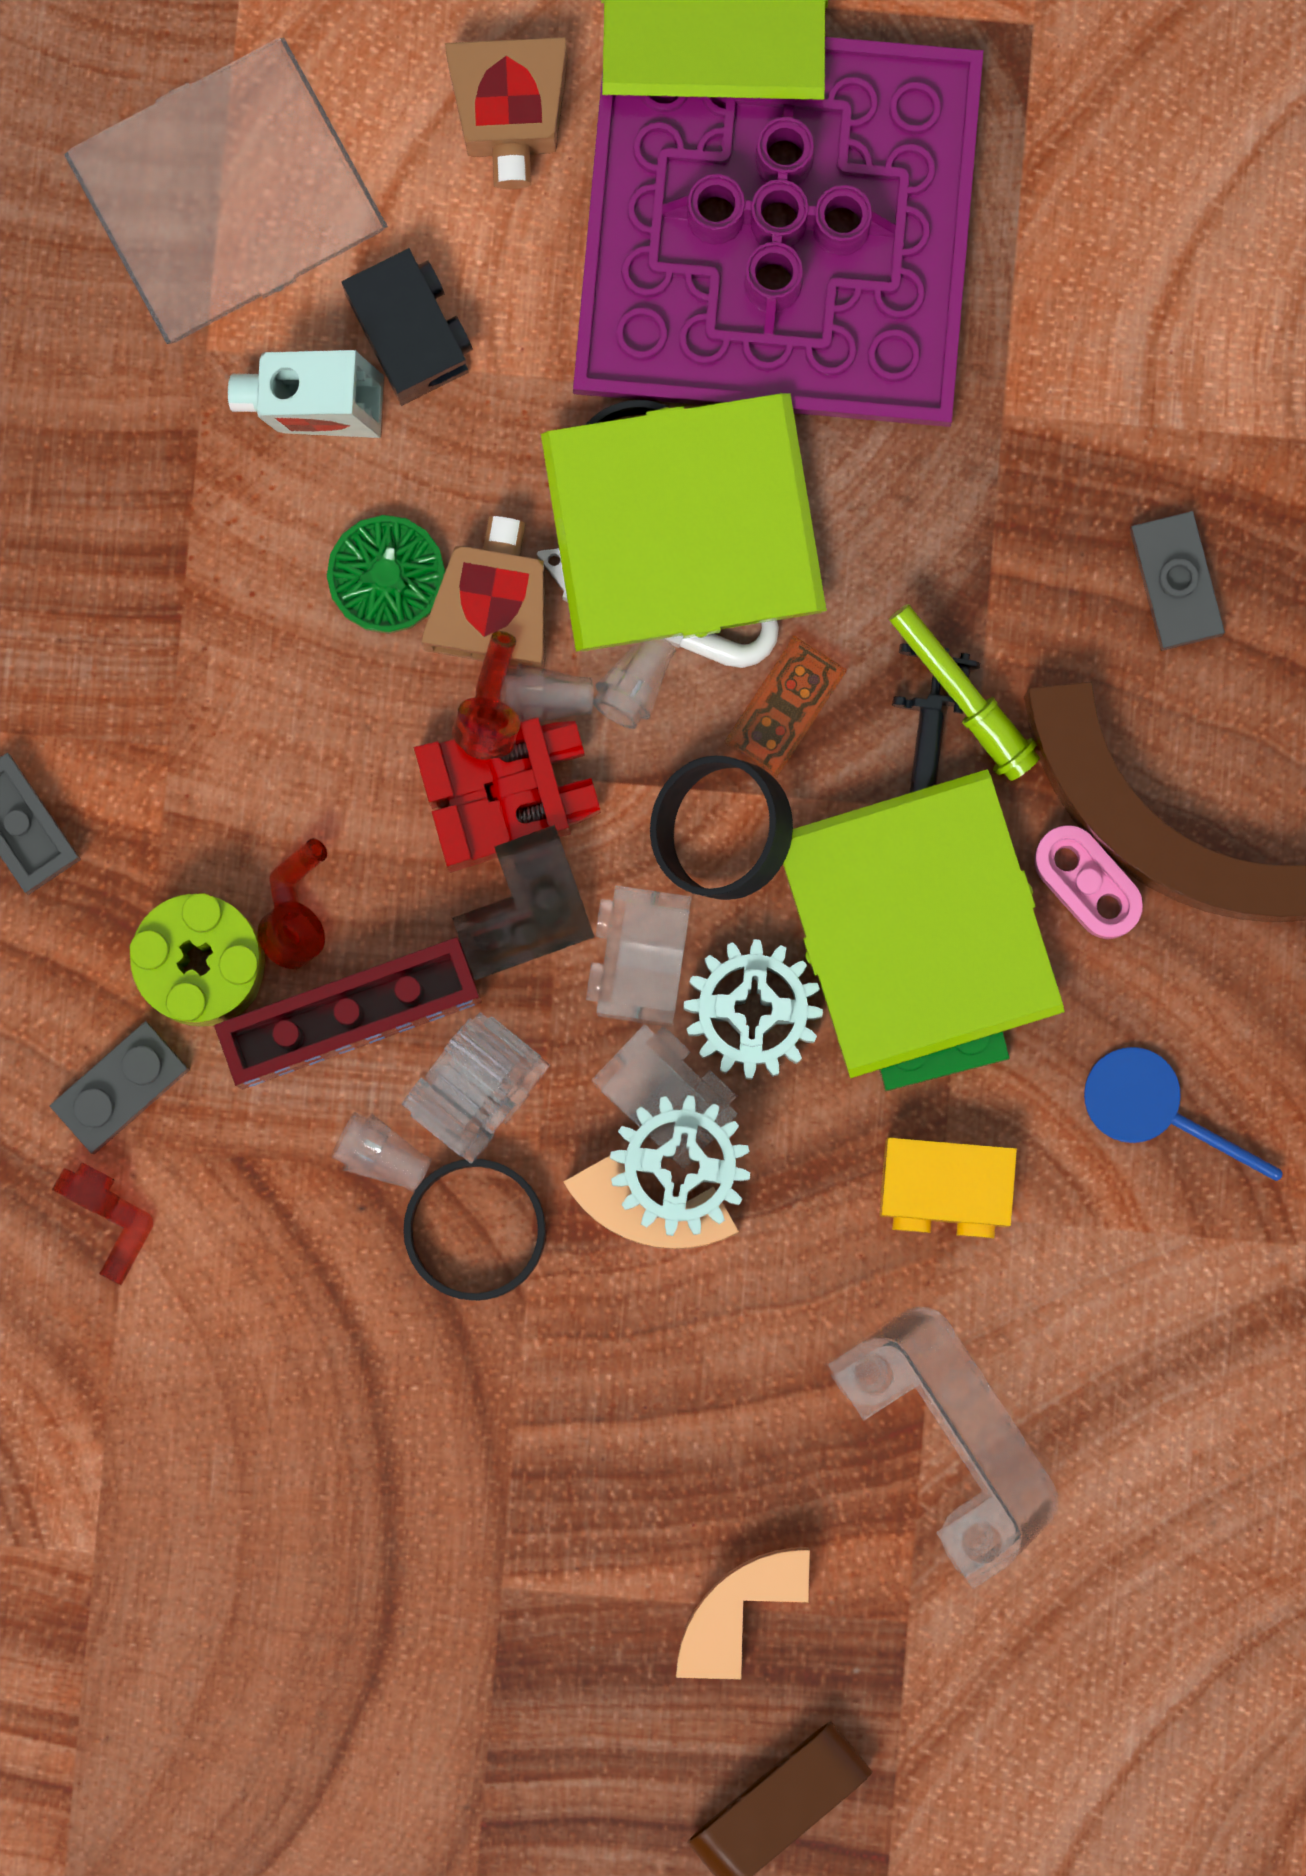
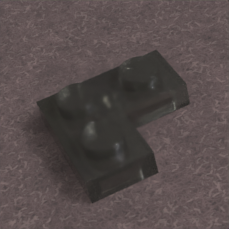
[452,825,595,980]

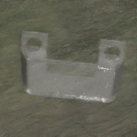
[823,1307,1058,1589]

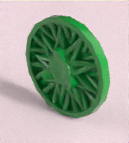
[327,515,445,634]

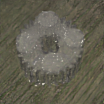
[402,1012,551,1164]

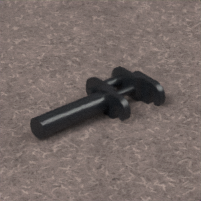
[892,643,980,793]

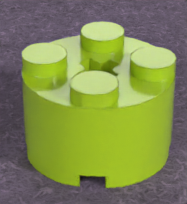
[130,893,265,1027]

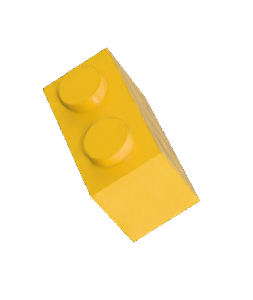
[879,1138,1017,1239]

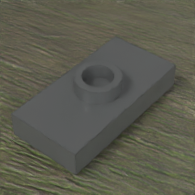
[1130,511,1225,651]

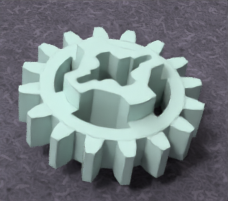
[684,939,823,1080]
[610,1095,750,1236]

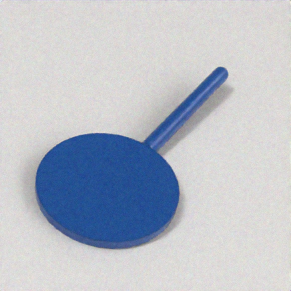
[1084,1047,1283,1181]

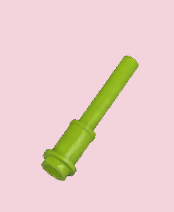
[889,604,1040,781]

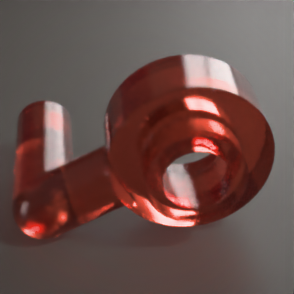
[452,631,521,760]
[258,838,328,969]
[52,1162,153,1286]

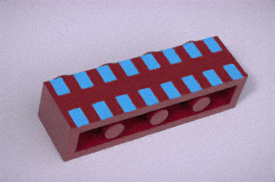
[214,937,482,1090]

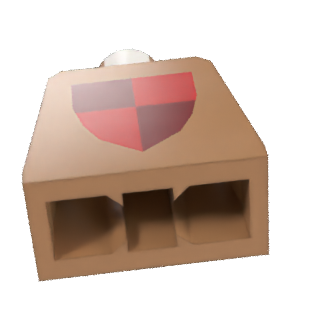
[445,37,567,189]
[422,516,545,672]

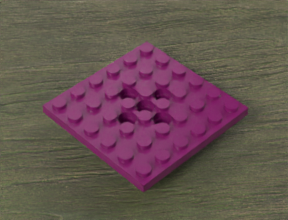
[573,37,984,427]

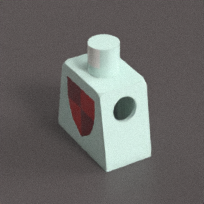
[228,350,384,438]

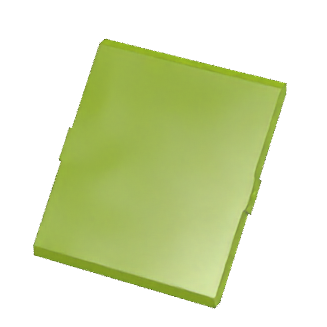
[601,0,828,100]
[541,393,827,652]
[783,769,1065,1078]

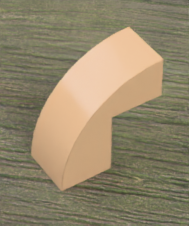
[563,1156,739,1249]
[676,1547,810,1679]

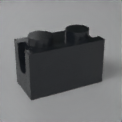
[341,248,473,406]

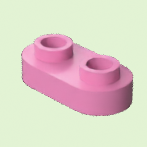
[1034,826,1143,939]

